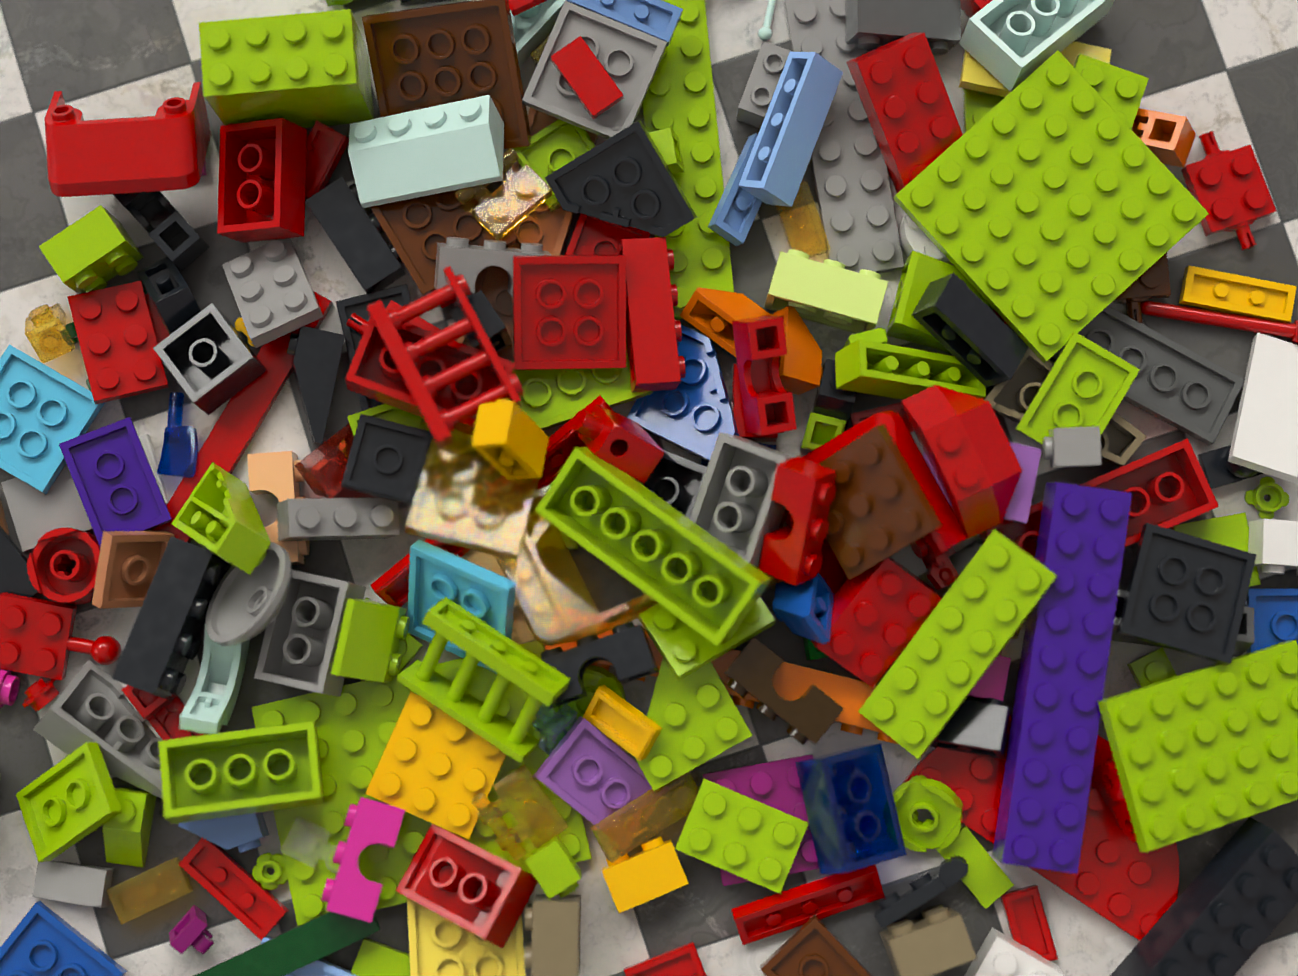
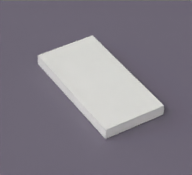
[1228,332,1298,484]

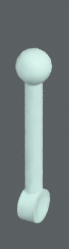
[758,0,776,41]

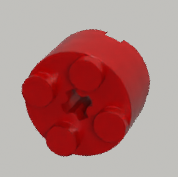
[27,527,101,605]

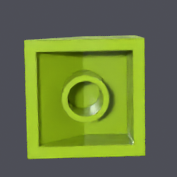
[331,598,410,683]

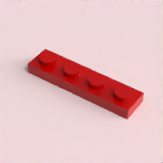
[731,861,885,945]

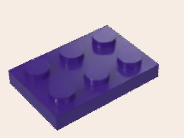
[59,417,173,547]

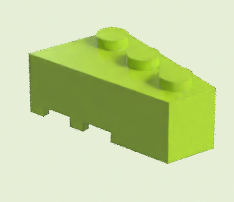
[171,462,271,575]

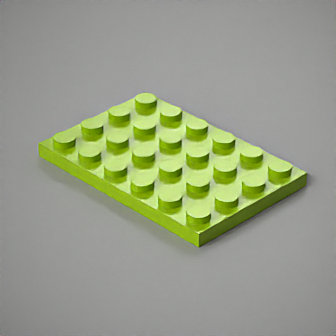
[1098,640,1298,852]

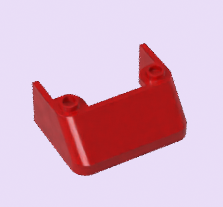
[44,82,211,197]

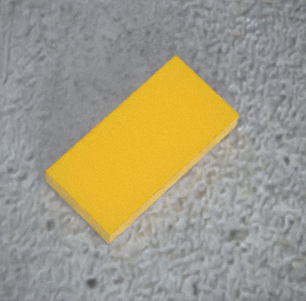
[583,685,662,761]

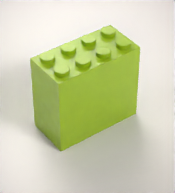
[198,9,374,128]

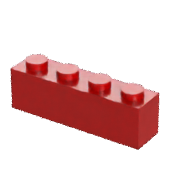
[617,237,686,392]

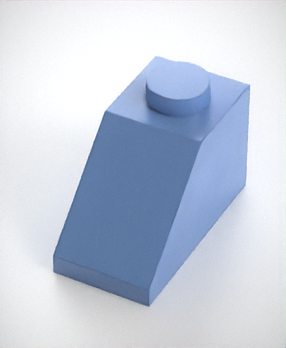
[178,812,269,853]

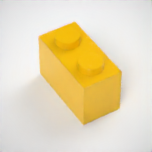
[471,399,549,480]
[602,836,689,913]

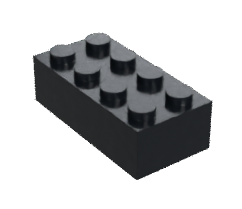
[112,536,228,701]

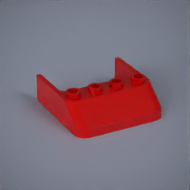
[786,410,967,595]

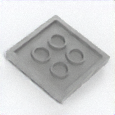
[522,0,667,139]

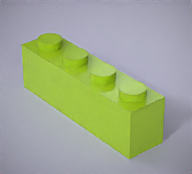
[835,339,986,400]

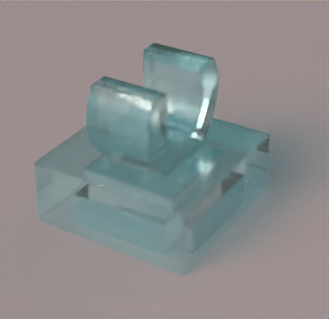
[532,704,578,755]

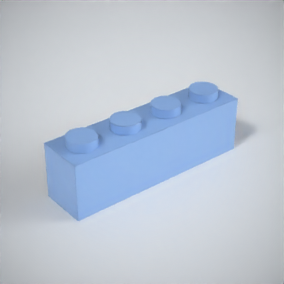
[738,51,843,207]

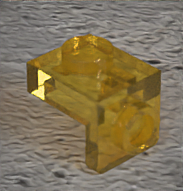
[25,303,75,363]

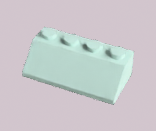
[348,95,504,208]

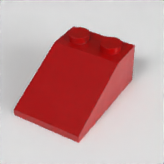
[395,824,538,949]

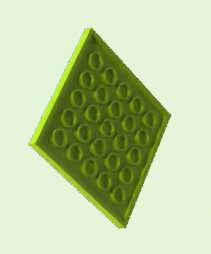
[893,50,1209,363]

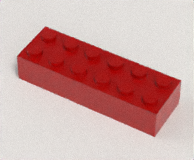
[978,438,1219,558]

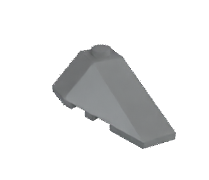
[33,660,163,799]

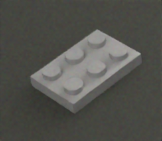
[222,238,324,348]

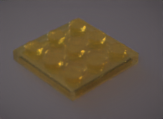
[405,430,546,561]

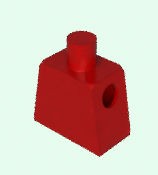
[571,404,665,483]

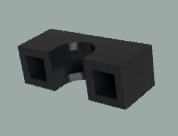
[113,191,209,270]
[540,622,659,709]

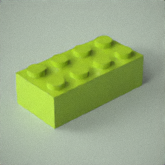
[158,721,325,824]

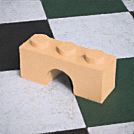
[247,451,310,565]

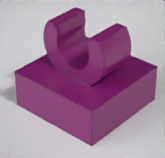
[169,905,214,954]

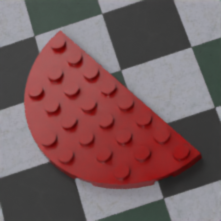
[902,734,1179,941]

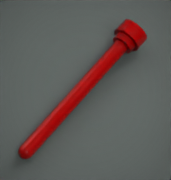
[1141,301,1298,345]

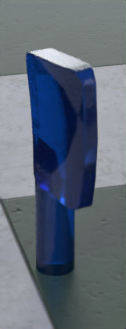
[157,392,198,478]

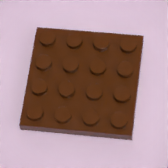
[362,0,531,149]

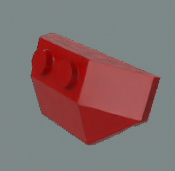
[901,385,1023,539]

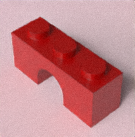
[732,315,797,436]
[758,456,837,586]

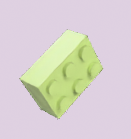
[764,249,888,334]

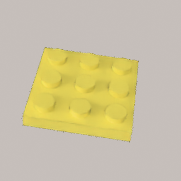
[407,898,526,976]

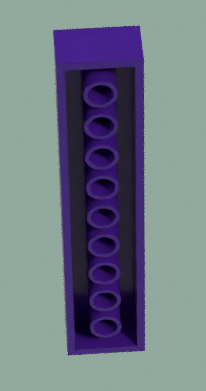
[992,482,1132,874]

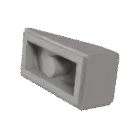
[33,860,114,908]

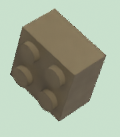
[524,894,581,976]
[879,904,977,976]

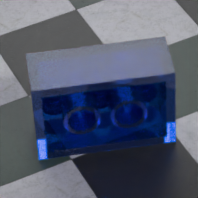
[795,743,907,874]

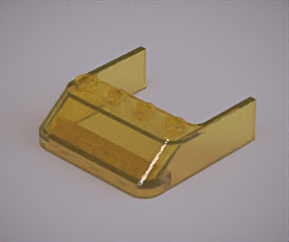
[483,485,658,645]

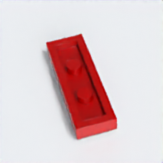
[178,838,289,940]

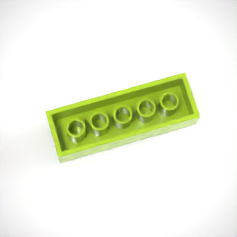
[535,447,772,646]

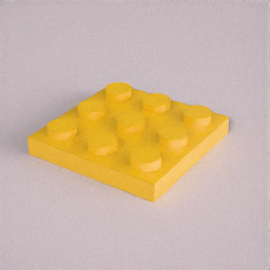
[365,691,506,840]

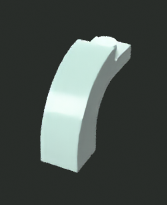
[179,623,250,734]

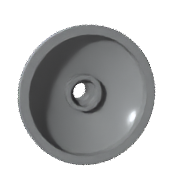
[206,542,292,646]

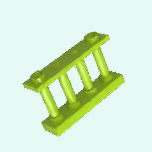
[396,597,571,763]

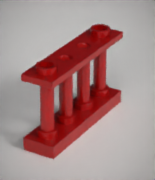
[367,266,525,449]

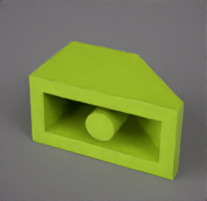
[103,787,156,868]

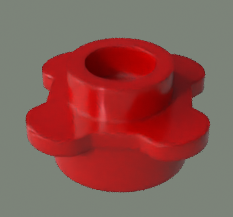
[22,678,59,712]

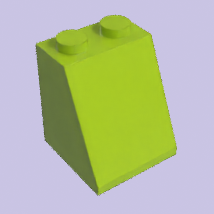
[886,251,993,352]

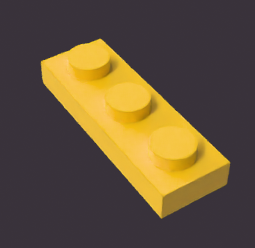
[1179,266,1297,323]

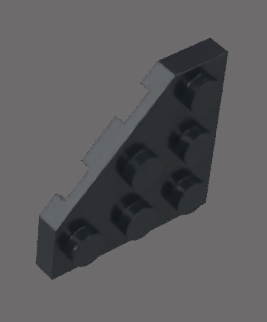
[545,120,697,237]

